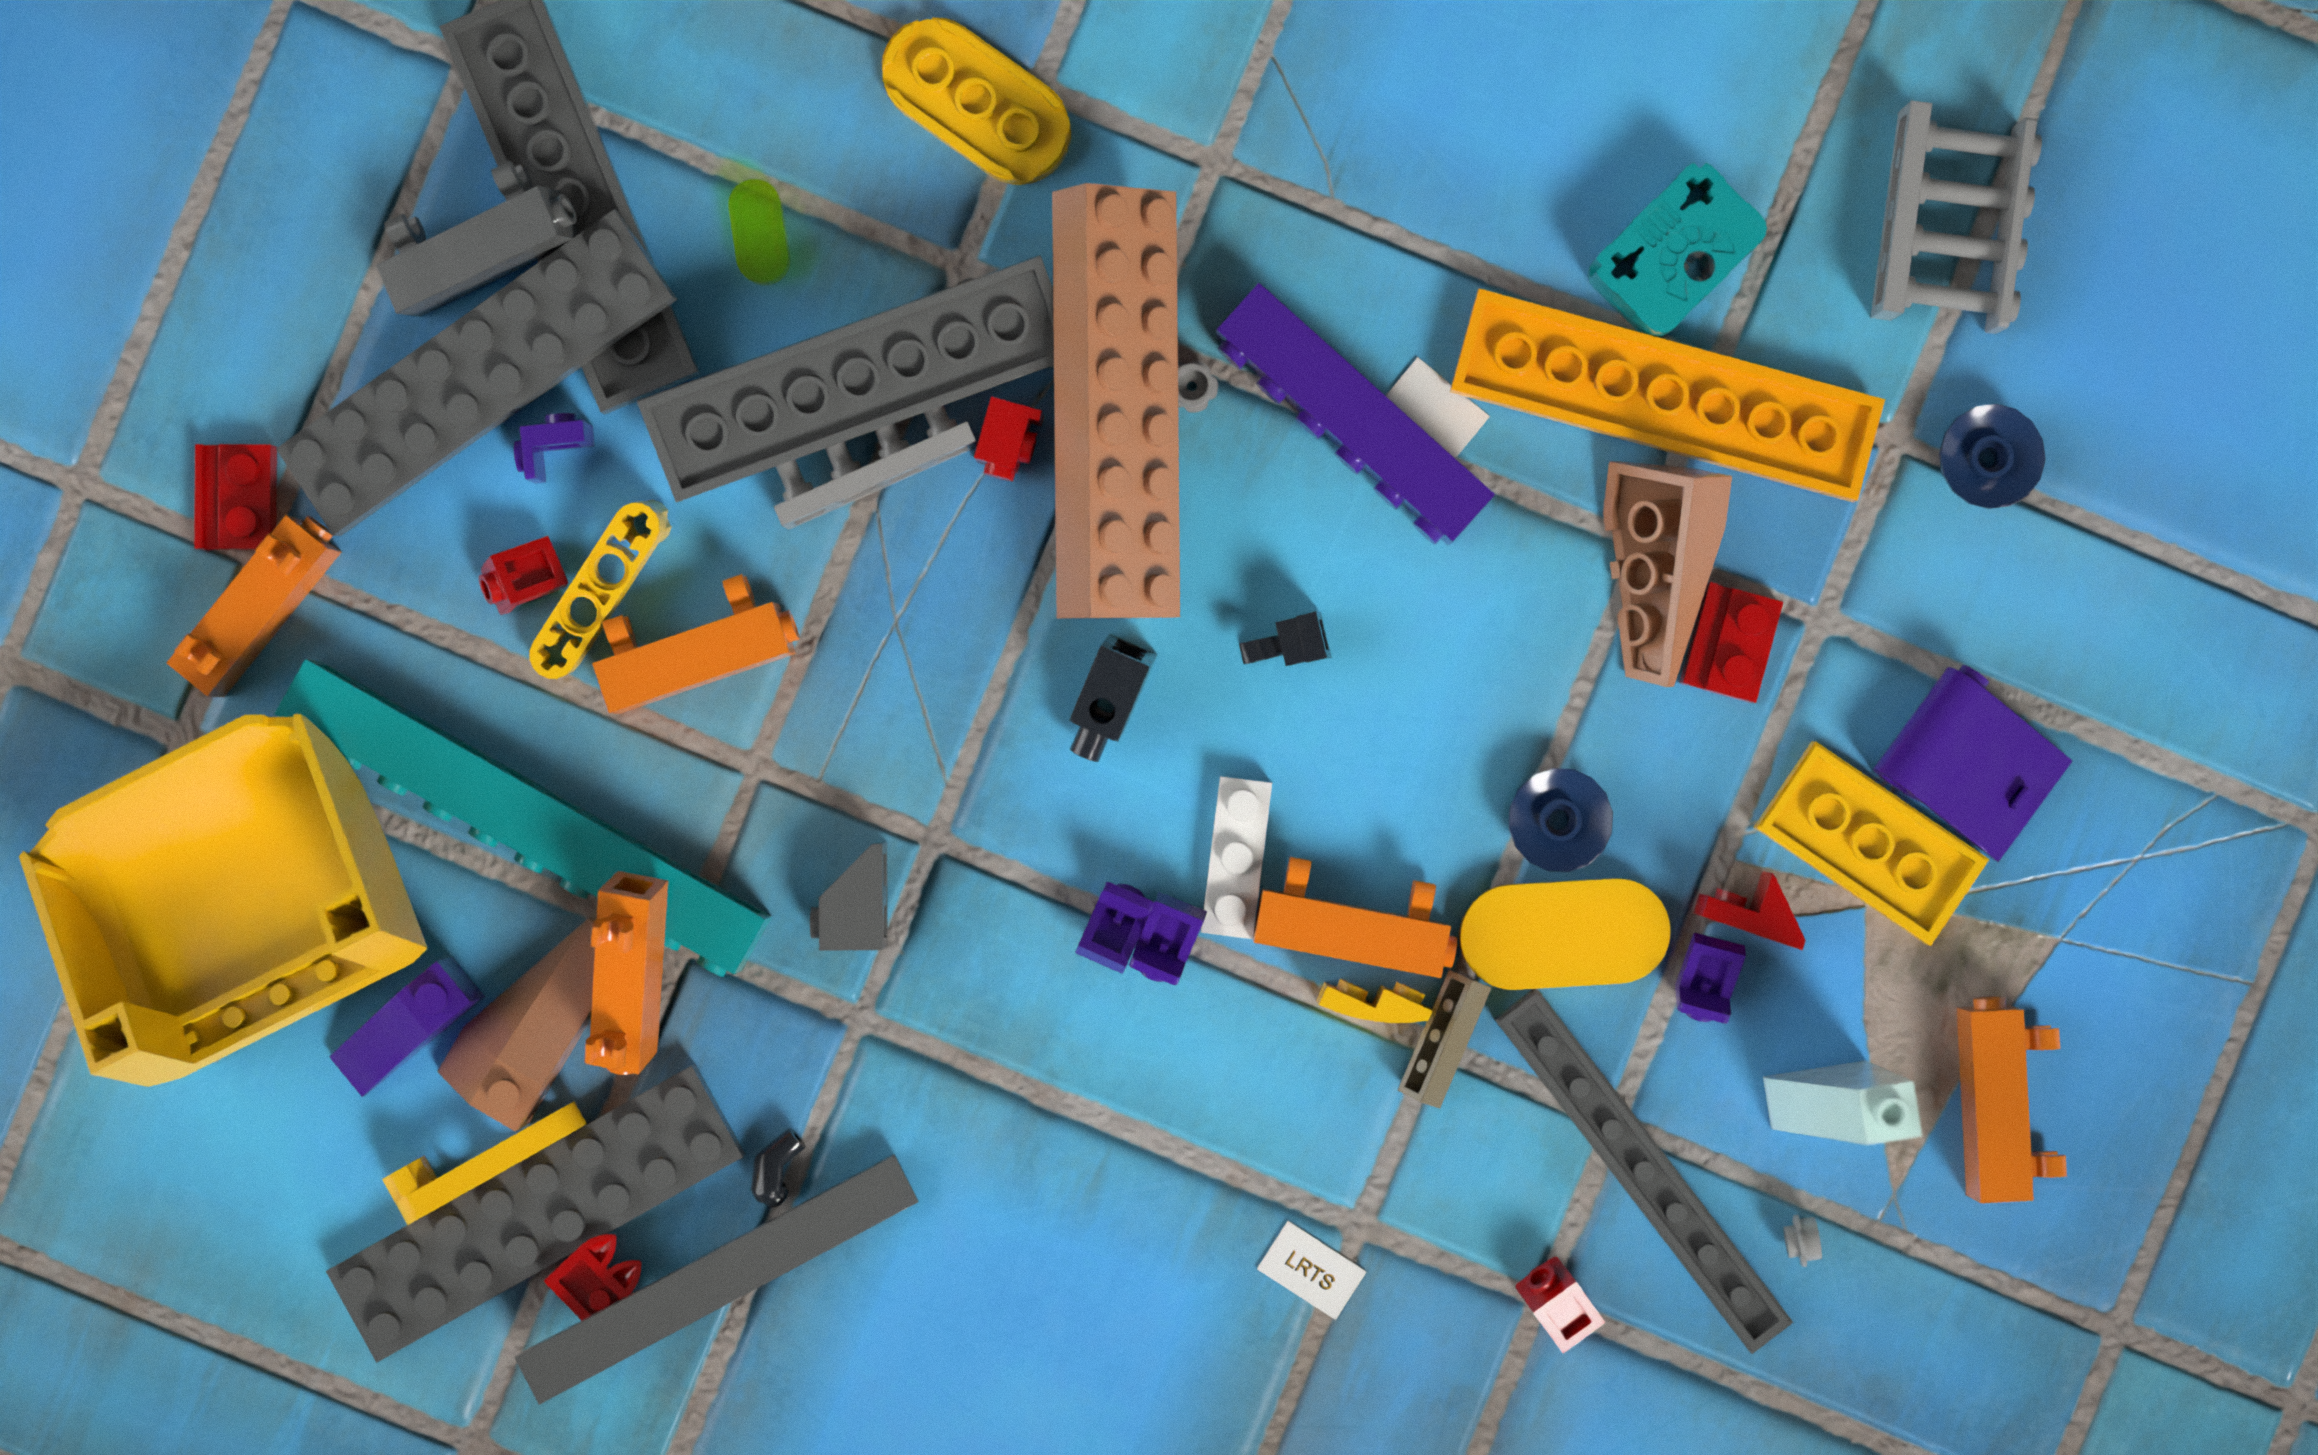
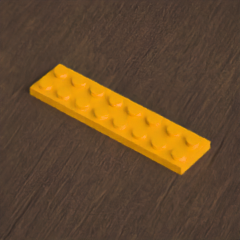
[1449,288,1885,503]

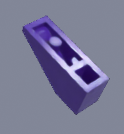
[329,956,485,1097]

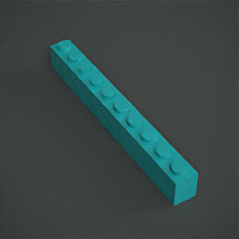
[274,659,773,977]

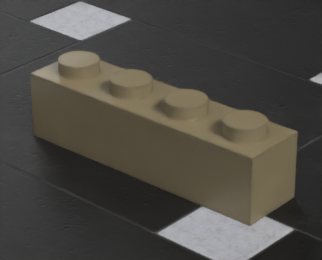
[1397,970,1491,1109]

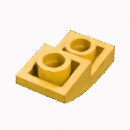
[1316,979,1432,1023]

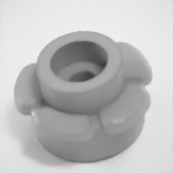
[1178,361,1218,413]
[1783,1214,1822,1267]

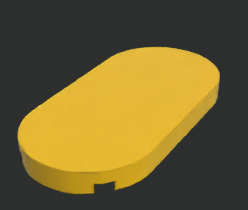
[882,17,1071,185]
[1459,878,1670,990]

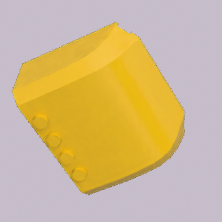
[19,714,427,1087]

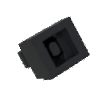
[1239,611,1332,666]

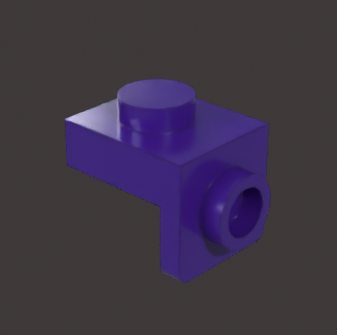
[514,413,595,483]
[1075,882,1154,974]
[1129,891,1207,985]
[1675,932,1746,1024]

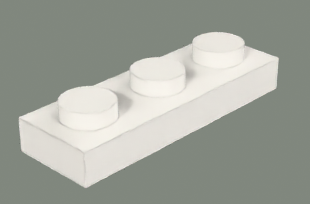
[1201,776,1272,939]

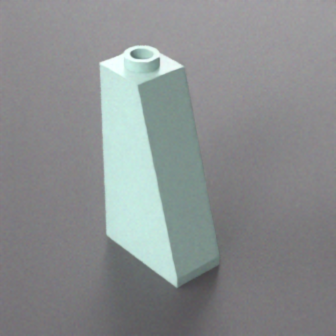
[1763,1060,1922,1145]

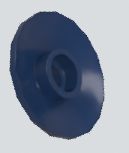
[1939,404,2046,509]
[1508,768,1613,872]

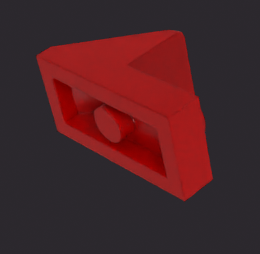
[1693,871,1806,950]

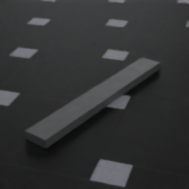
[1494,989,1794,1354]
[514,1154,919,1405]

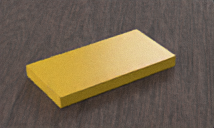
[1753,741,1990,946]

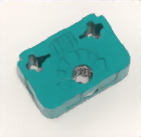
[1588,162,1767,338]

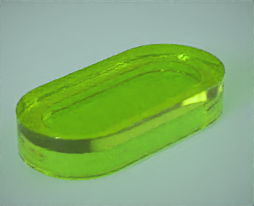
[728,179,790,286]

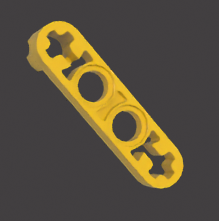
[529,499,672,679]
[382,1101,587,1225]

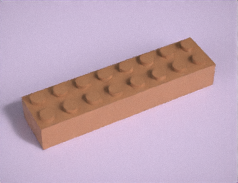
[1052,183,1180,619]

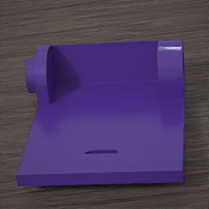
[1873,665,2073,862]

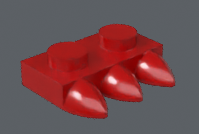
[544,1234,642,1320]

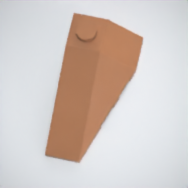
[1603,461,1732,687]
[437,918,595,1131]

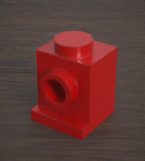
[974,396,1044,482]

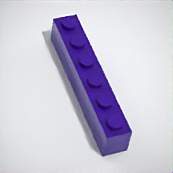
[1216,283,1495,545]

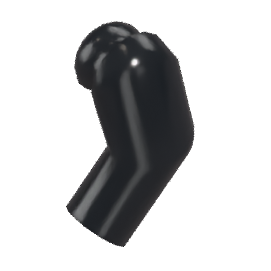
[751,1127,806,1208]

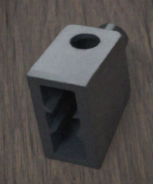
[1069,634,1157,762]

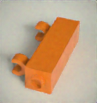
[166,515,341,697]
[592,574,800,714]
[1252,857,1458,978]
[584,871,668,1075]
[1956,996,2067,1203]

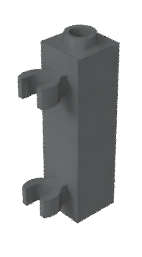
[376,161,578,317]

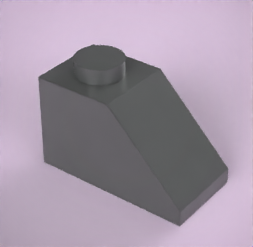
[810,843,888,951]

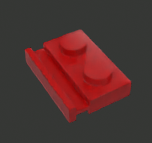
[194,444,277,550]
[1679,582,1784,703]

